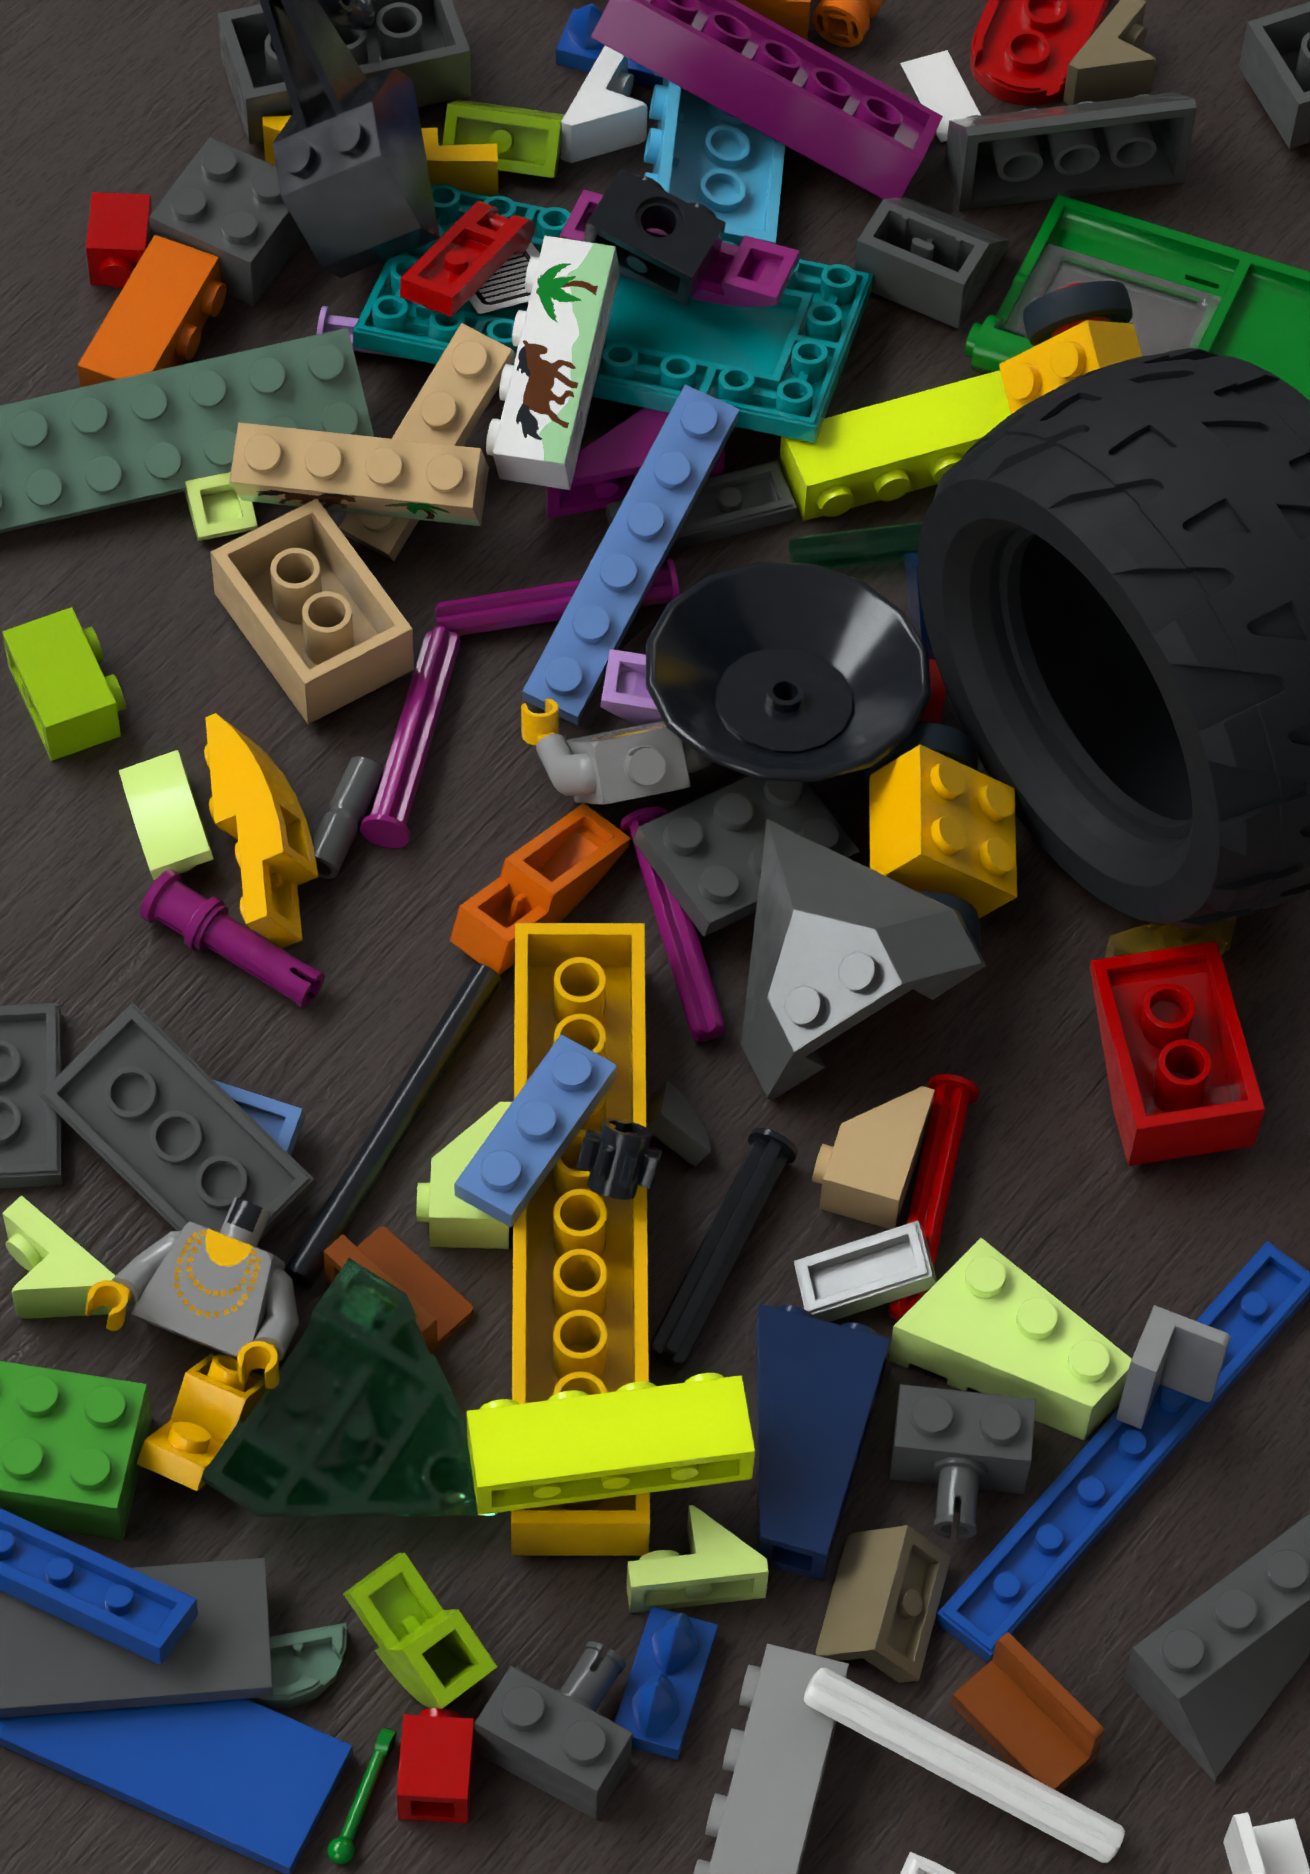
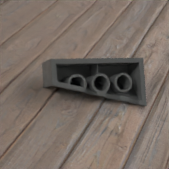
[1124,1513,1310,1783]

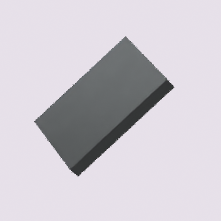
[0,1003,63,1188]

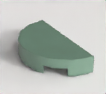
[246,1622,347,1708]

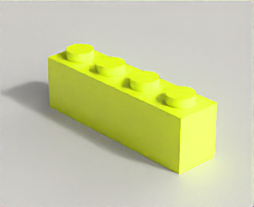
[779,370,1011,521]
[467,1373,755,1515]

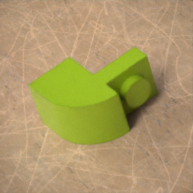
[343,1553,497,1709]

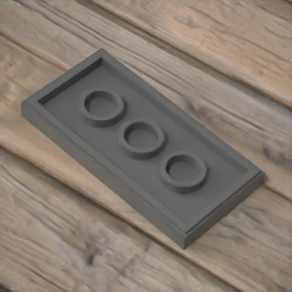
[39,1002,318,1242]
[0,1558,273,1718]

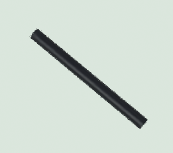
[284,964,502,1289]

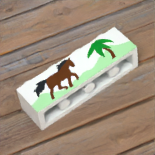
[486,236,620,490]

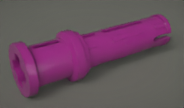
[140,869,325,1009]

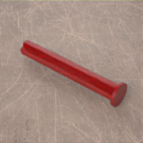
[888,1074,980,1321]

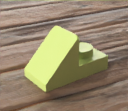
[2,1195,115,1319]
[626,1505,769,1613]

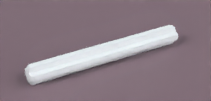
[803,1668,1125,1863]

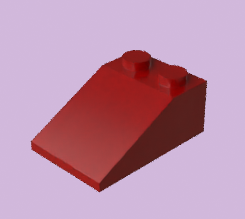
[1090,941,1265,1166]

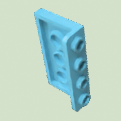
[644,73,785,246]

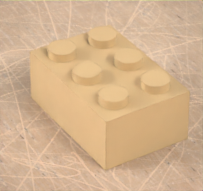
[210,498,414,724]

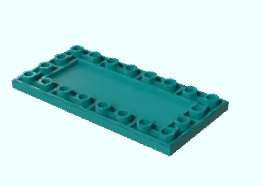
[353,184,874,443]

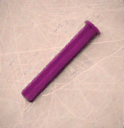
[435,559,680,636]
[360,626,461,848]
[620,807,725,1043]

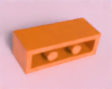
[77,235,227,388]

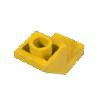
[137,1354,267,1491]

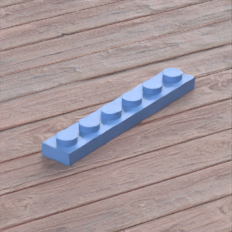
[522,385,740,726]

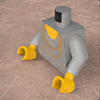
[521,698,712,805]
[85,1197,299,1389]

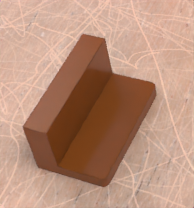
[324,1226,473,1365]
[950,1632,1105,1792]

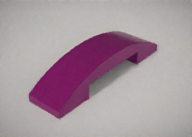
[560,189,801,307]

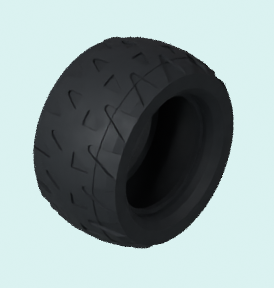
[918,348,1310,929]

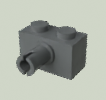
[889,1384,1036,1539]
[475,1641,633,1820]

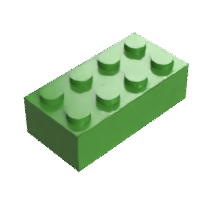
[0,1361,152,1541]

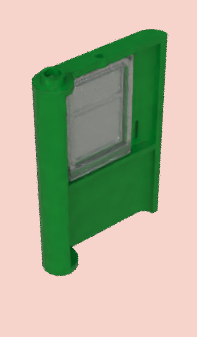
[964,194,1310,401]

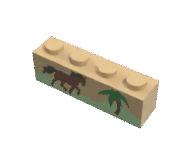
[229,422,489,526]

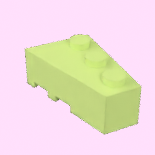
[888,1238,1132,1440]

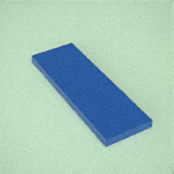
[0,1699,353,1874]

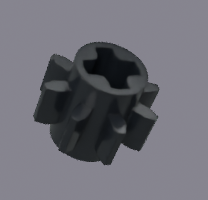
[576,1118,662,1200]

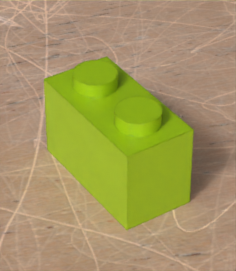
[2,607,126,761]

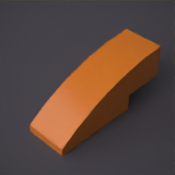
[450,803,631,975]

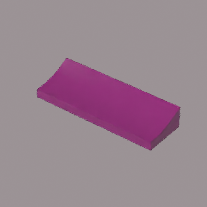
[591,0,943,199]

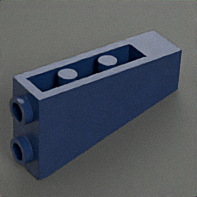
[754,1304,890,1581]

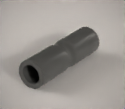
[312,756,384,879]

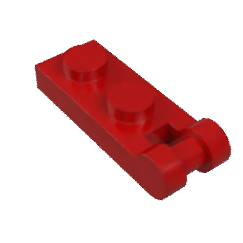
[400,201,534,317]

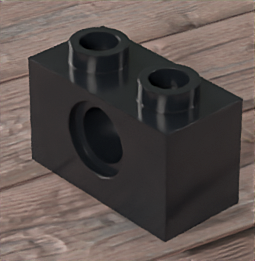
[584,168,726,306]

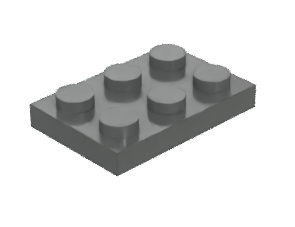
[633,776,860,937]

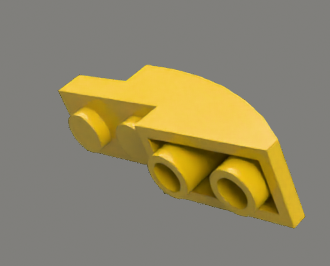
[204,713,318,949]

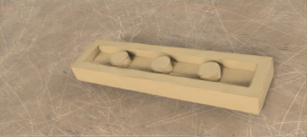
[338,323,516,561]

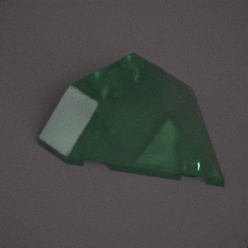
[201,1258,508,1517]

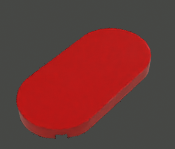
[970,0,1112,106]

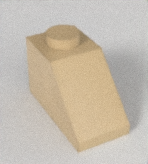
[812,1086,935,1229]

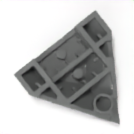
[741,819,986,1101]

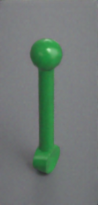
[327,1727,397,1865]

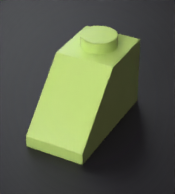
[416,1102,512,1249]

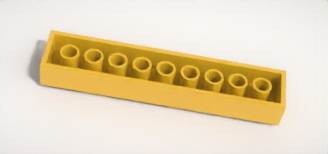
[511,923,650,1556]

